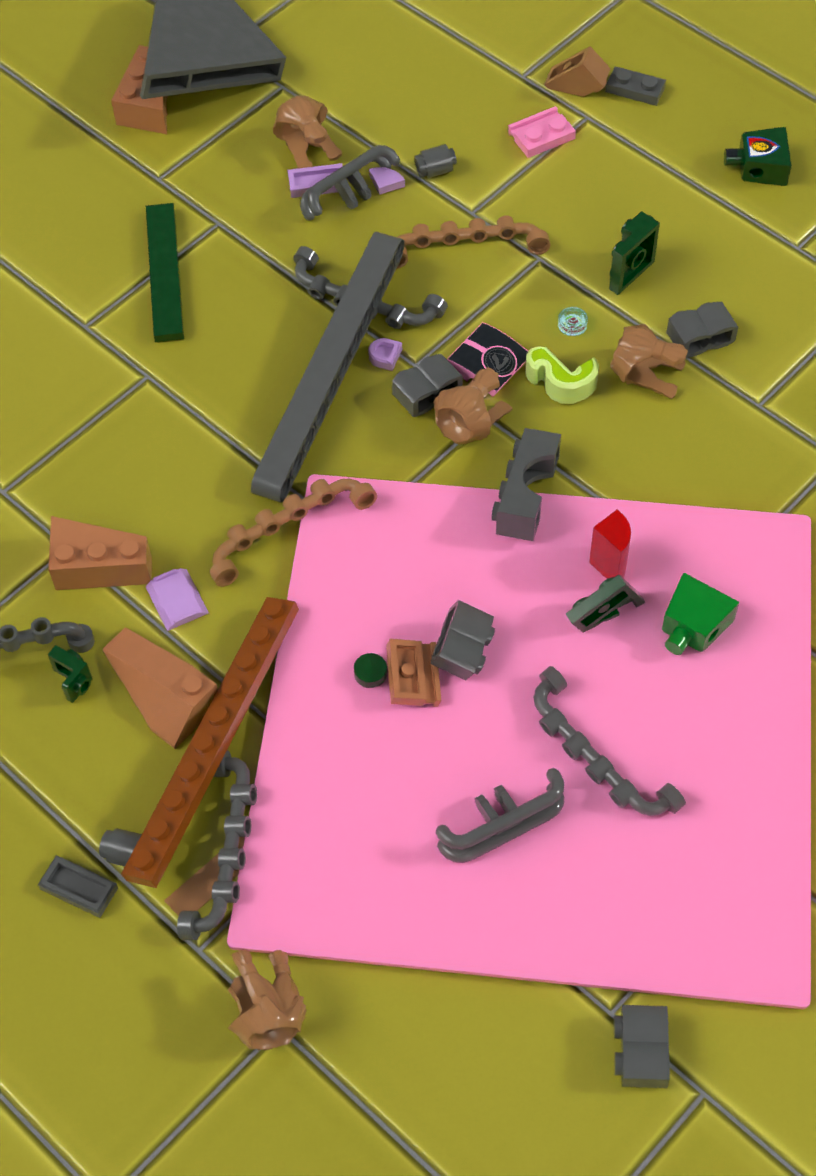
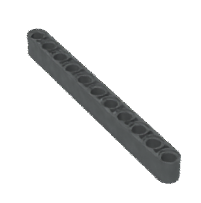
[251,231,404,503]

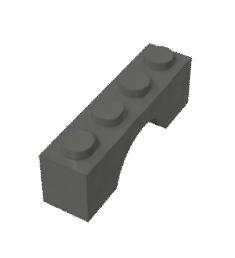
[492,428,561,541]

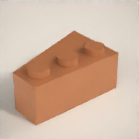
[111,45,168,134]

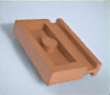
[386,639,441,707]

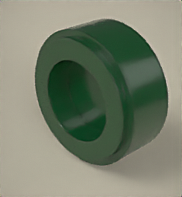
[354,653,387,688]

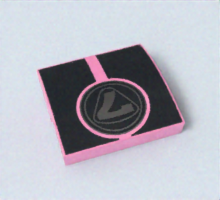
[447,322,528,397]

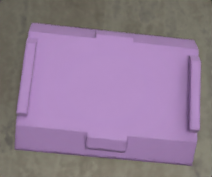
[146,568,209,631]

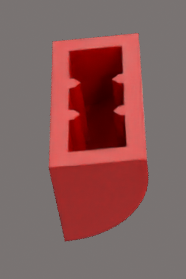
[589,509,631,579]

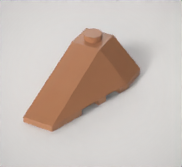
[102,627,218,749]

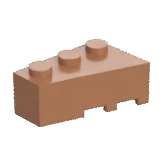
[49,516,152,590]

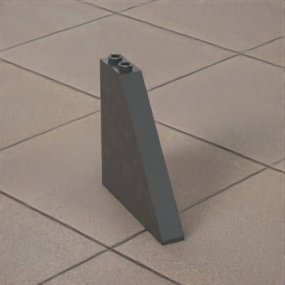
[140,0,287,99]

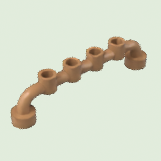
[396,215,550,269]
[210,478,377,587]

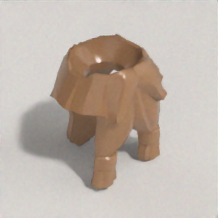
[273,95,342,168]
[610,324,688,399]
[434,367,513,445]
[228,950,307,1050]

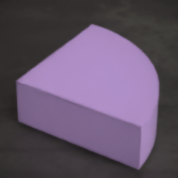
[369,167,405,195]

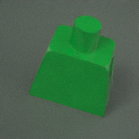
[662,573,739,655]

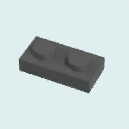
[605,66,666,106]

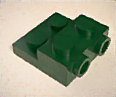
[609,211,660,295]

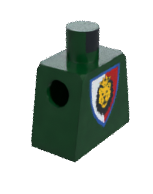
[724,127,792,186]

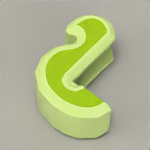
[525,346,599,404]

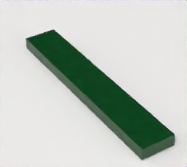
[146,203,184,342]

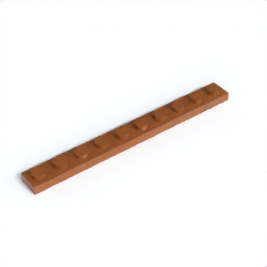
[121,597,299,888]

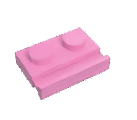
[508,106,576,158]

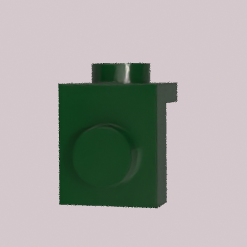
[47,645,93,703]

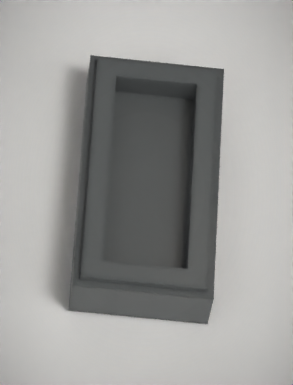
[38,855,118,918]

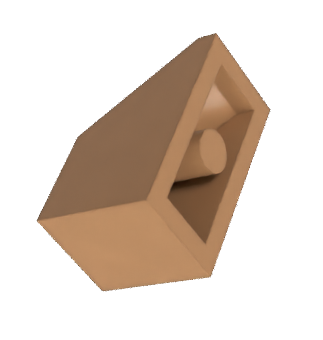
[544,46,611,97]

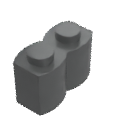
[666,302,738,358]
[392,354,463,417]
[430,600,495,680]
[614,1005,670,1088]

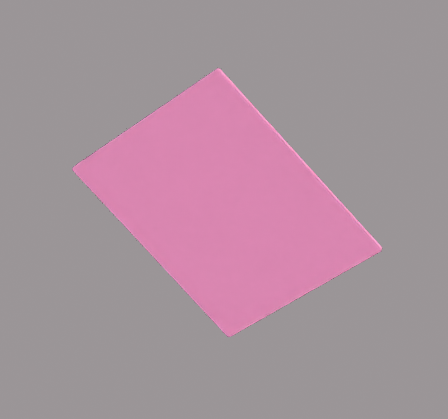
[227,474,811,1009]

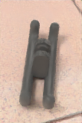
[300,145,400,221]
[436,768,564,863]

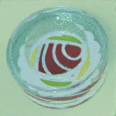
[558,307,588,336]

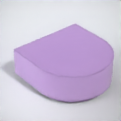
[368,338,402,371]

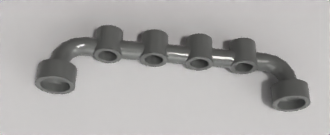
[293,246,448,329]
[0,617,95,653]
[533,666,686,816]
[177,750,257,940]

